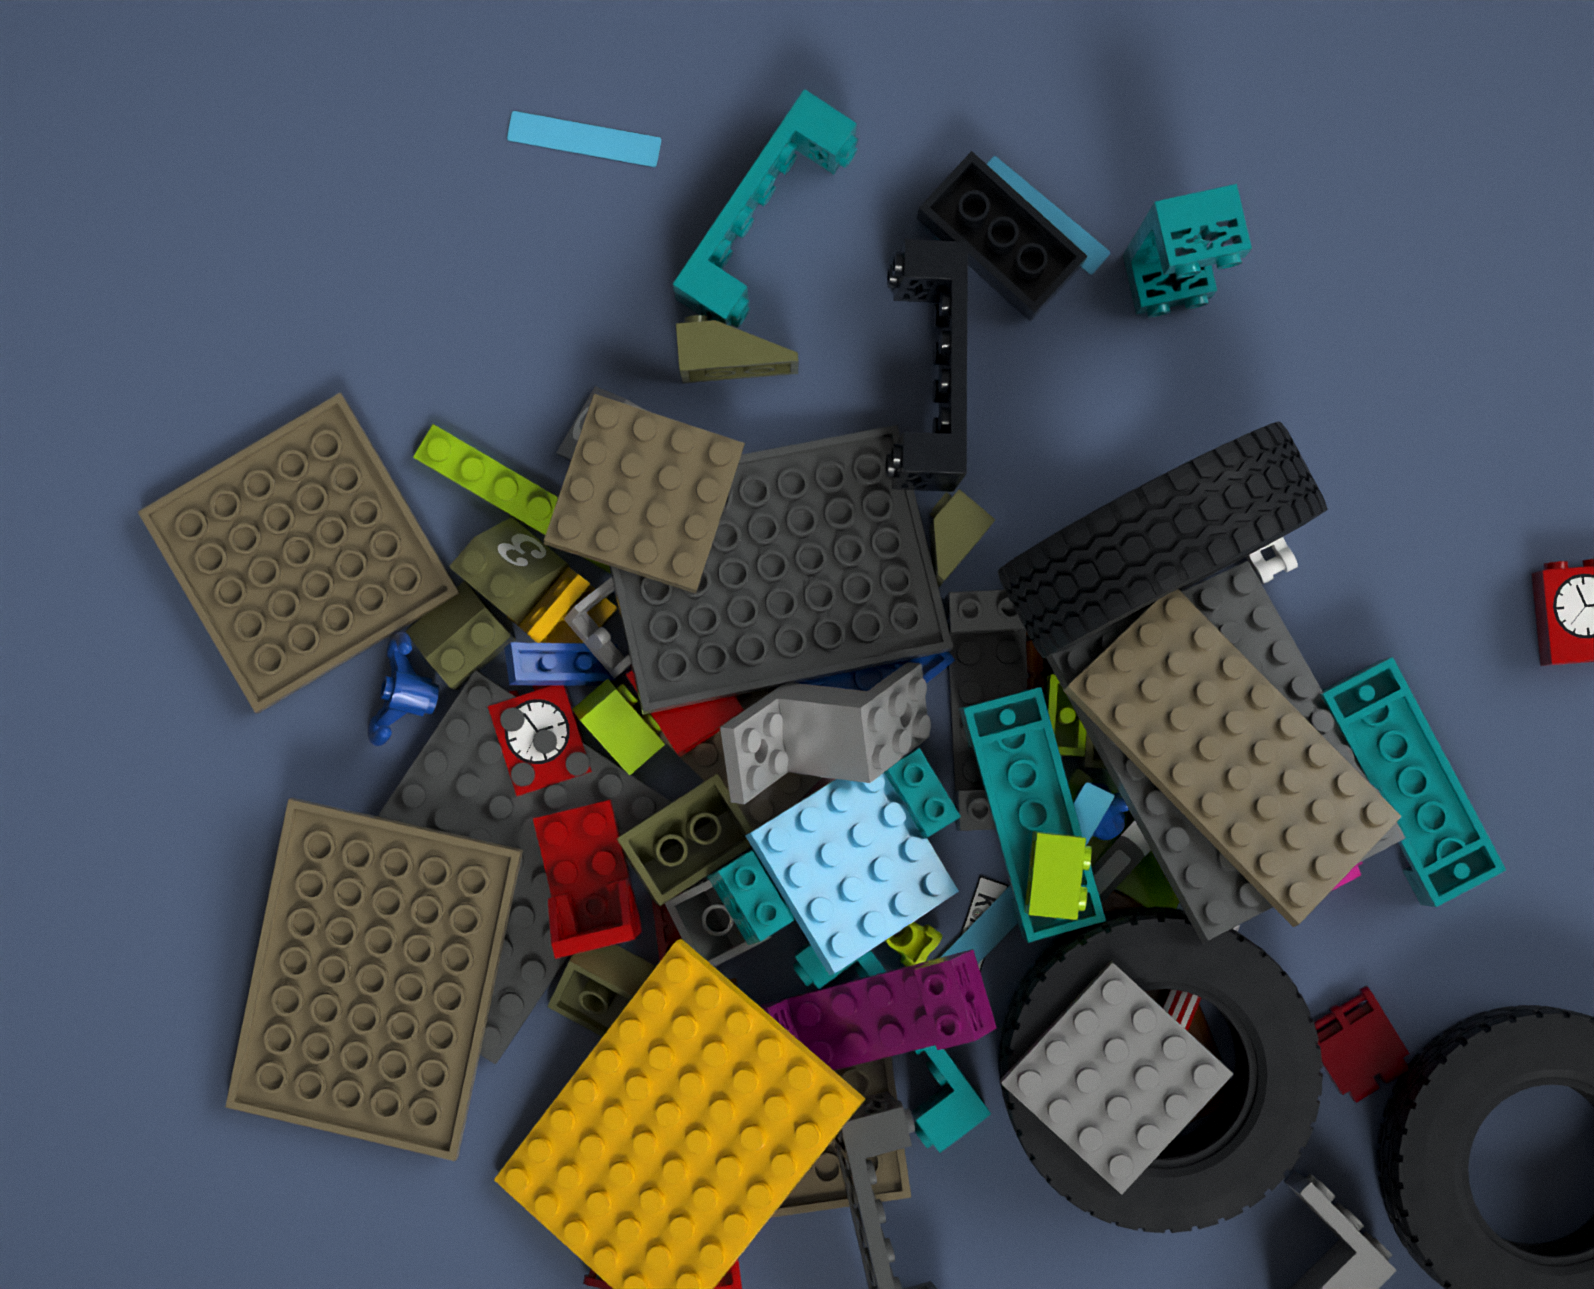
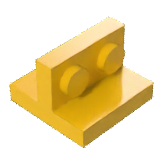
[507,567,618,643]

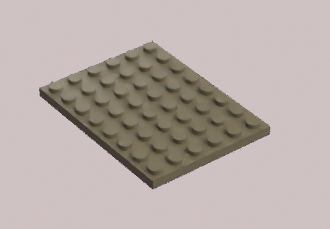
[225,797,523,1161]

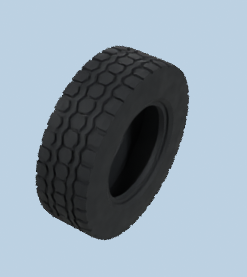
[997,421,1328,658]
[998,906,1323,1233]
[1377,1005,1594,1289]

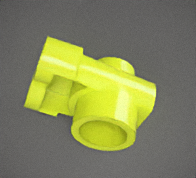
[885,922,943,966]

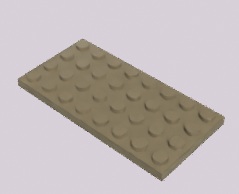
[1063,589,1402,927]

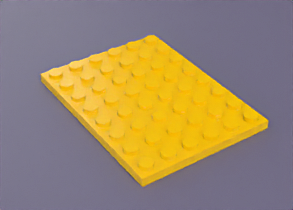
[494,939,866,1289]

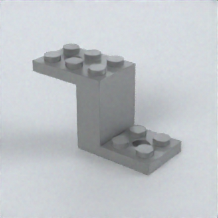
[720,662,931,804]
[1285,1171,1397,1289]

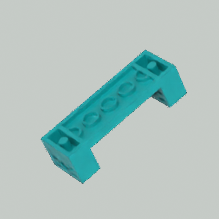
[673,89,859,328]
[1122,184,1252,318]
[1320,657,1506,907]
[958,687,1106,943]
[707,748,961,945]
[793,942,991,1153]

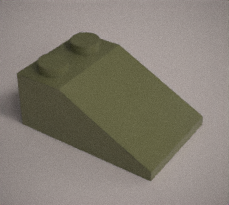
[676,315,799,384]

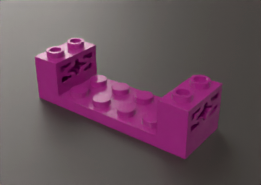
[759,949,997,1070]

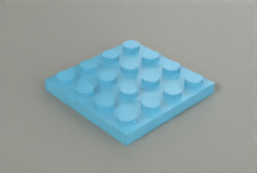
[745,773,959,975]

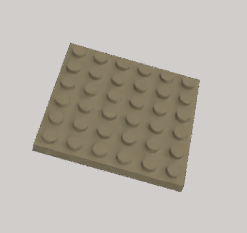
[138,393,459,714]

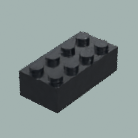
[917,151,1087,322]

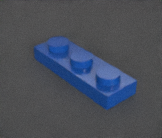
[504,642,623,686]

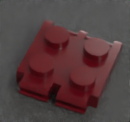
[1314,985,1410,1103]

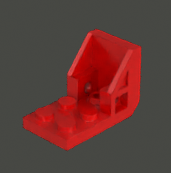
[533,799,642,959]

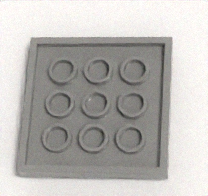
[1000,961,1233,1195]

